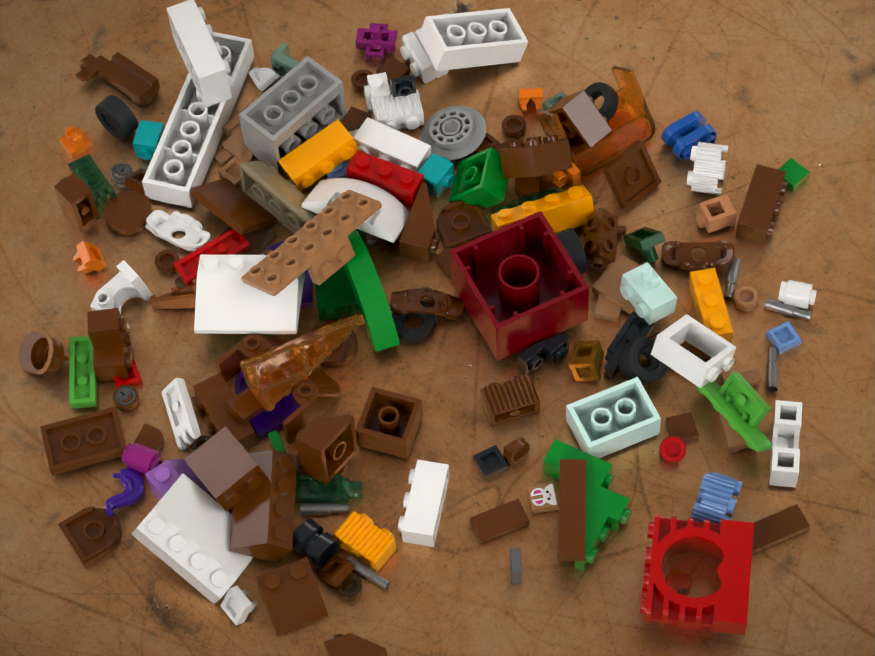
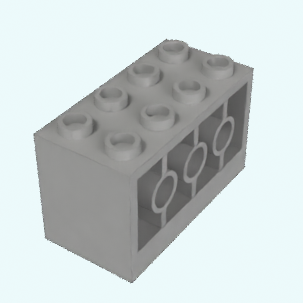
[239,56,347,174]

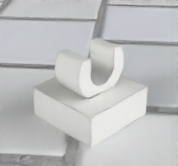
[221,586,258,626]

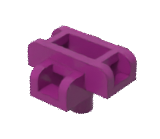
[355,23,398,61]

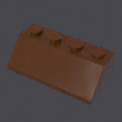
[229,449,297,563]

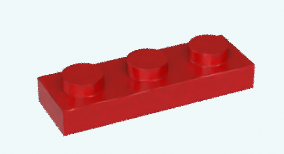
[173,229,250,286]

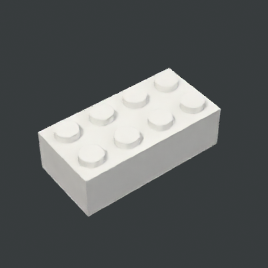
[166,0,234,108]
[418,8,528,71]

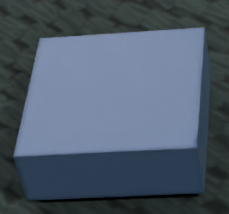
[766,321,802,355]

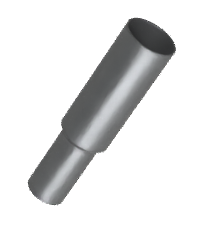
[724,257,741,301]
[764,298,812,321]
[766,347,778,392]
[301,503,349,515]
[347,555,390,590]

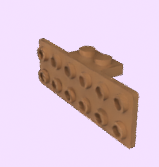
[241,190,382,296]

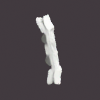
[145,210,212,251]

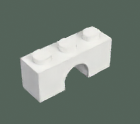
[769,400,802,488]

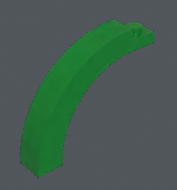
[343,229,400,352]

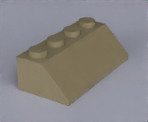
[239,160,318,234]

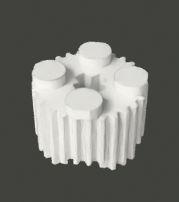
[686,142,728,195]

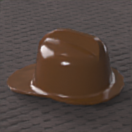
[19,332,69,375]

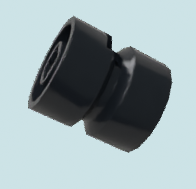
[292,518,340,569]

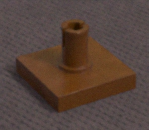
[602,140,661,210]

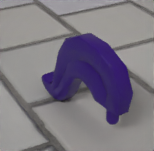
[105,468,145,517]

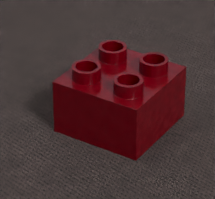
[449,211,589,361]

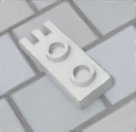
[161,378,201,451]

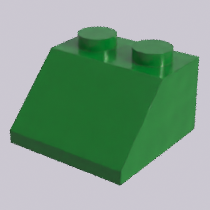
[449,147,509,209]

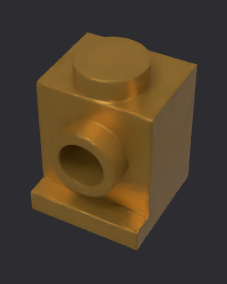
[569,340,604,381]

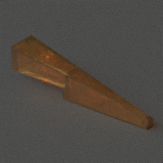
[239,314,365,411]

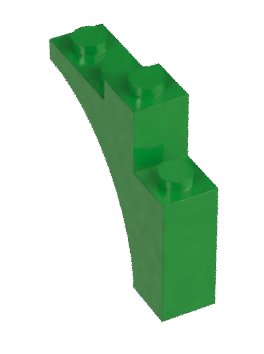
[543,439,632,571]

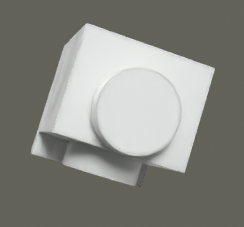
[364,72,390,112]

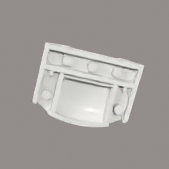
[301,178,410,243]

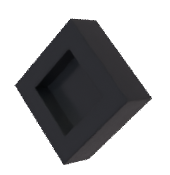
[473,445,509,481]

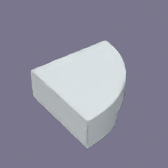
[248,67,279,91]

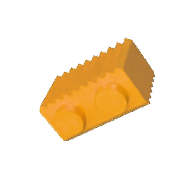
[333,511,396,573]

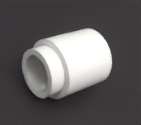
[778,280,817,309]

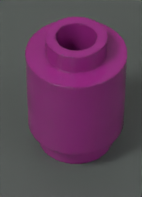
[122,443,163,474]

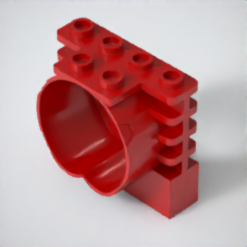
[640,514,754,635]

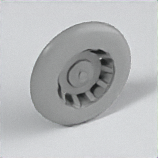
[420,105,486,160]

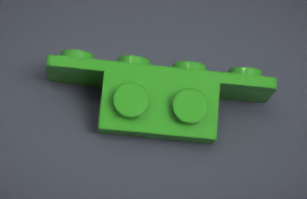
[696,372,773,452]

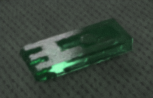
[68,154,117,207]

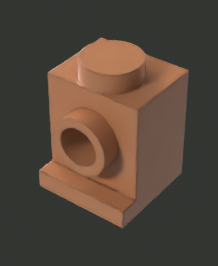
[696,194,737,233]

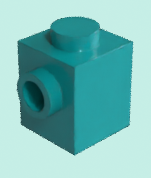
[133,120,165,160]
[418,153,455,198]

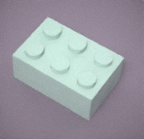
[566,377,661,458]

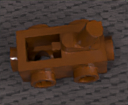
[583,208,626,269]

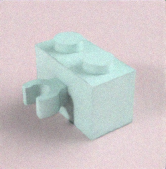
[620,262,677,325]

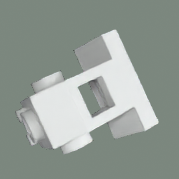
[90,260,153,329]

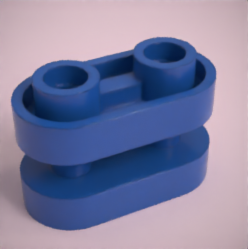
[661,111,718,160]

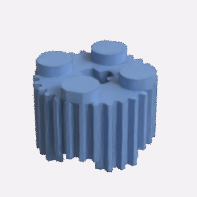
[691,471,743,524]

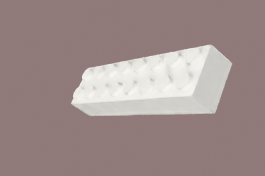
[142,32,254,208]

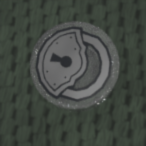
[109,163,134,187]

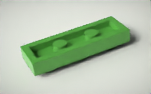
[69,336,97,409]

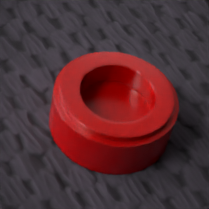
[659,436,686,462]

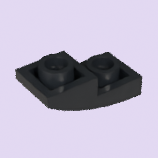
[390,75,417,97]
[518,334,569,375]

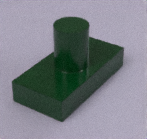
[623,227,665,263]

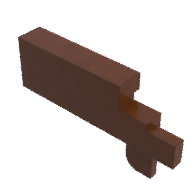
[75,52,160,104]

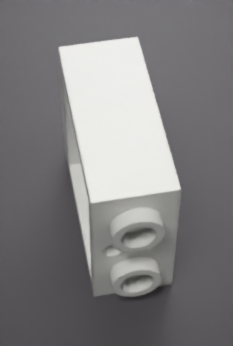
[651,314,736,388]

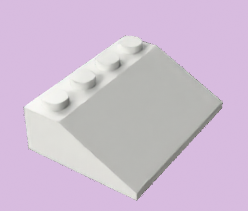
[194,255,305,334]
[131,474,253,604]

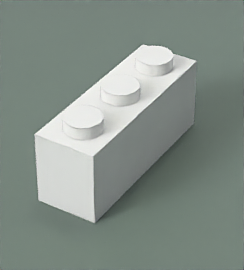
[353,117,431,172]
[398,460,450,547]

